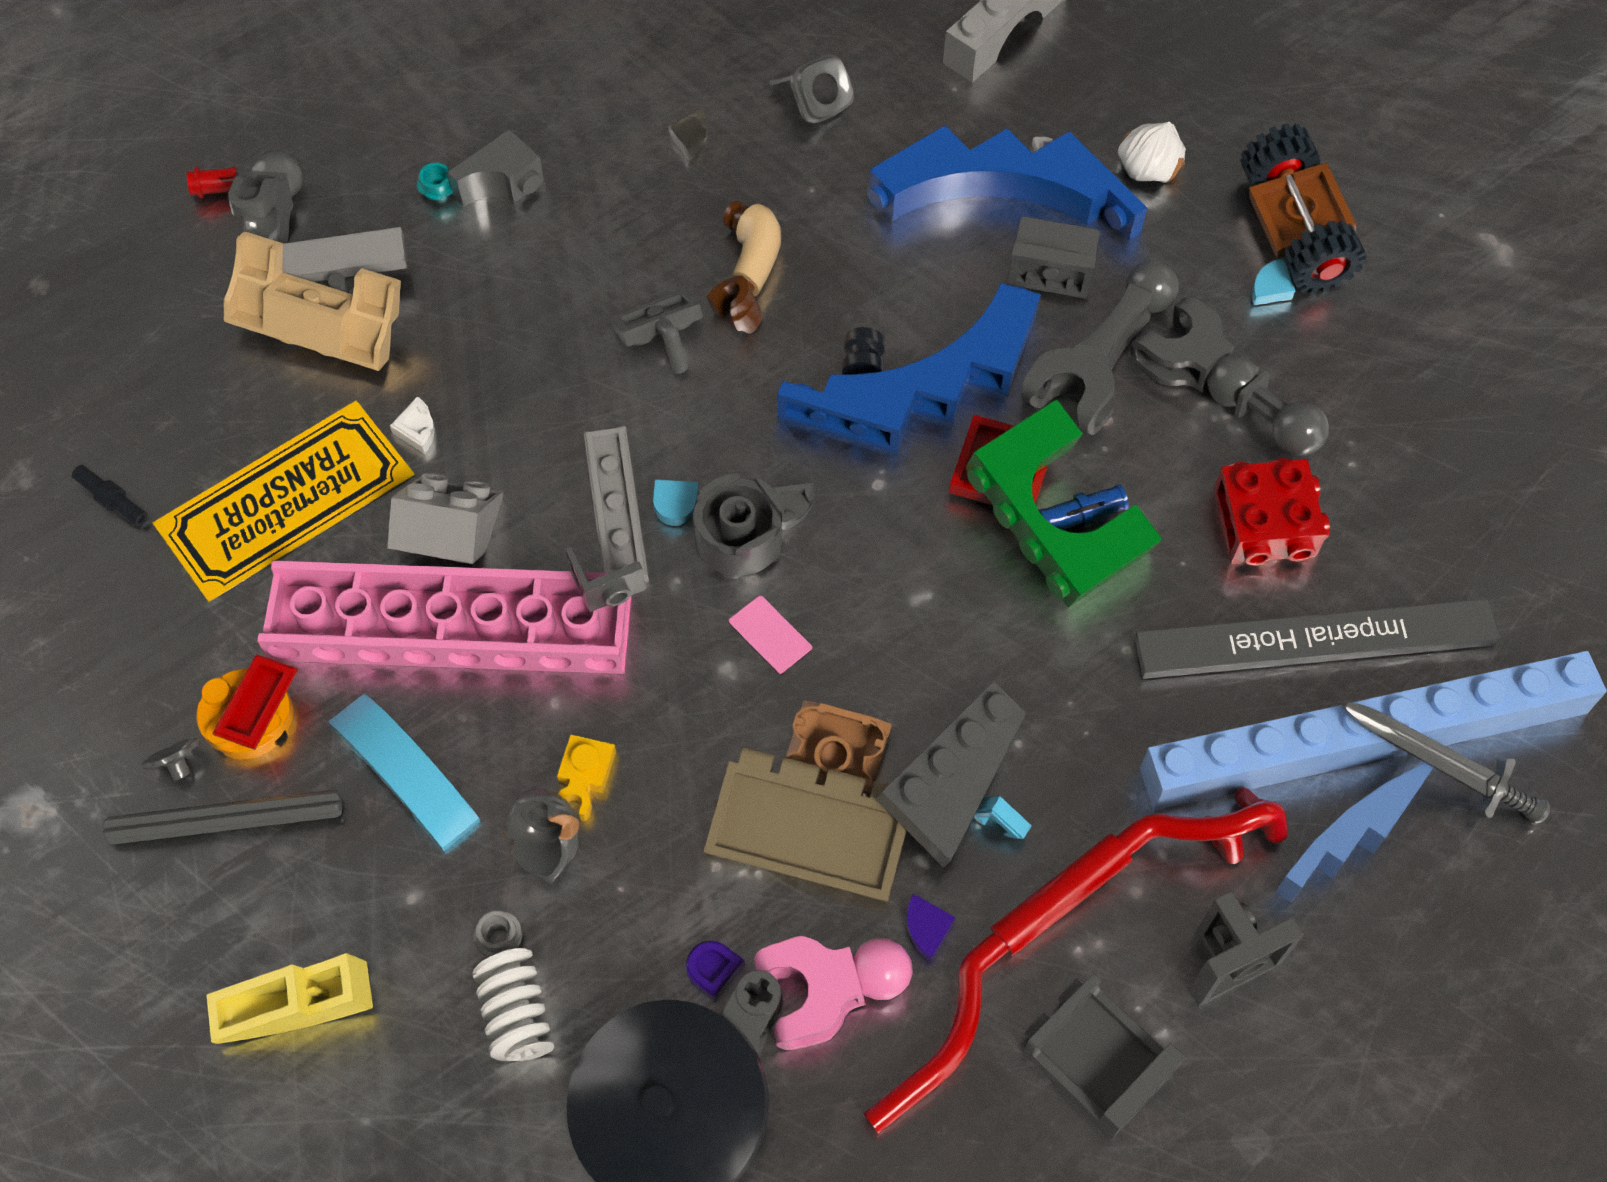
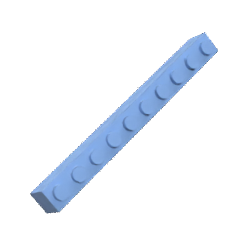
[1140,651,1607,811]

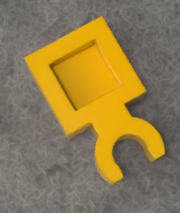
[557,734,616,821]

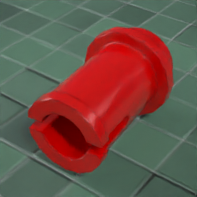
[187,166,238,199]

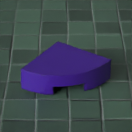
[907,894,955,962]

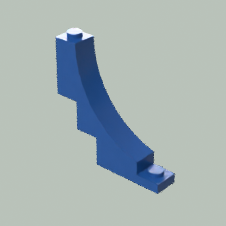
[867,125,1148,240]
[777,283,1041,453]

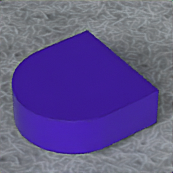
[686,941,745,1002]

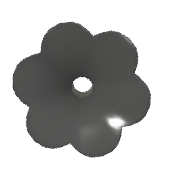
[142,738,200,780]

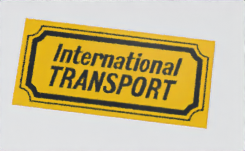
[152,400,415,602]

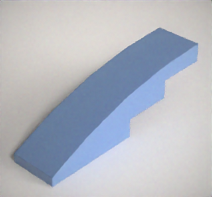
[1275,763,1433,903]

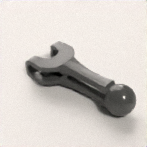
[1021,260,1179,435]

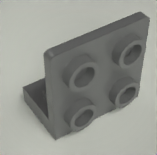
[1007,216,1100,299]

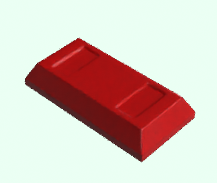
[212,654,298,750]

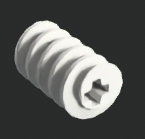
[472,948,555,1061]

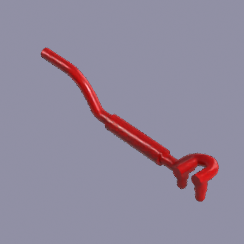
[863,788,1288,1134]

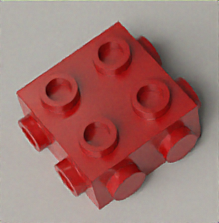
[1214,458,1330,565]

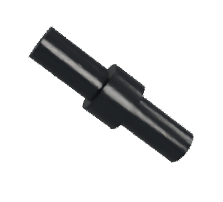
[71,465,148,527]

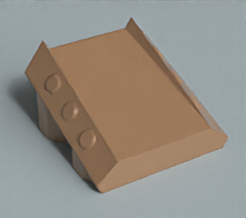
[785,700,892,798]

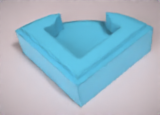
[1251,258,1295,305]
[973,796,1032,839]

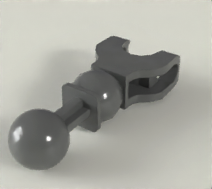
[1130,296,1329,457]

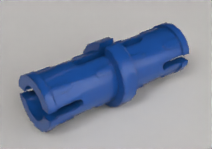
[1038,484,1129,530]

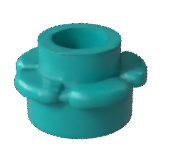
[417,162,453,200]

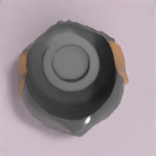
[503,788,579,883]

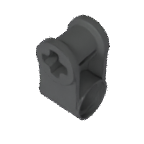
[719,970,783,1056]

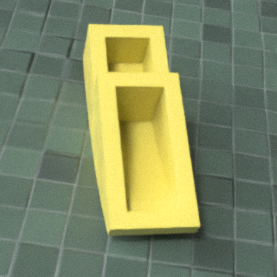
[206,953,373,1044]

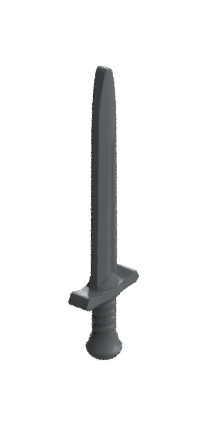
[1342,702,1550,824]

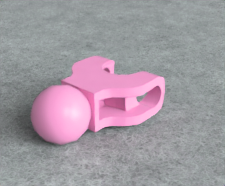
[754,936,913,1050]

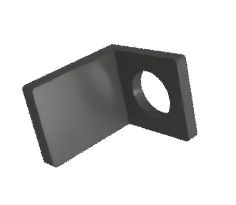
[565,546,646,613]

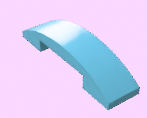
[328,693,480,851]

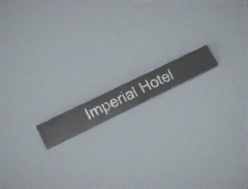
[1135,599,1500,679]

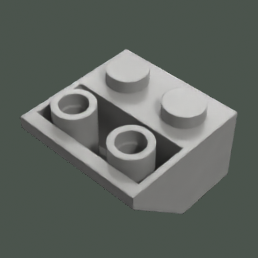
[387,473,503,564]

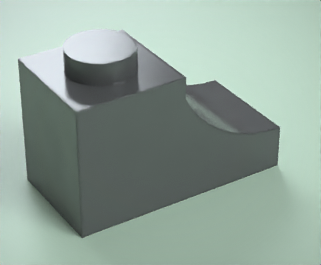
[447,129,544,207]

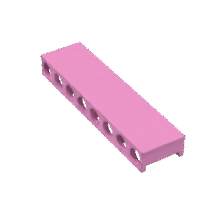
[258,561,632,674]

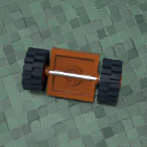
[1240,123,1367,294]

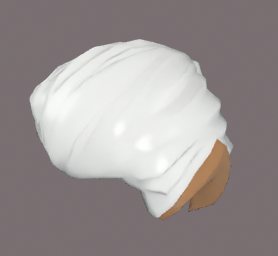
[1117,122,1186,183]

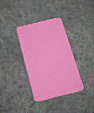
[729,596,812,674]

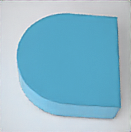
[653,480,699,526]

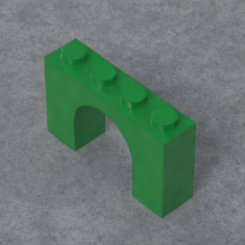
[965,399,1162,607]

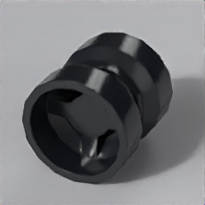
[842,327,886,375]

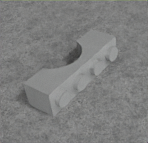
[943,0,1063,83]

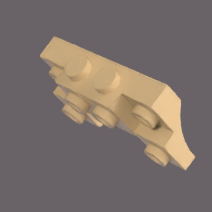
[224,231,401,371]

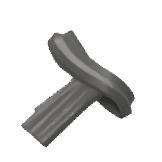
[769,54,854,123]

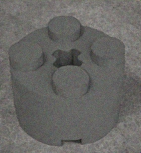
[693,474,782,579]

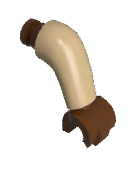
[706,201,781,334]

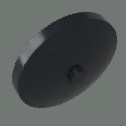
[566,1000,769,1182]

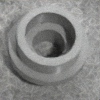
[473,910,522,958]

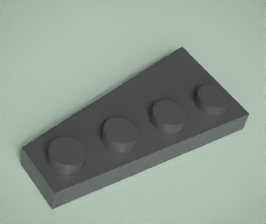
[875,681,1027,867]

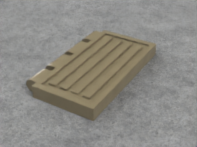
[703,747,907,903]

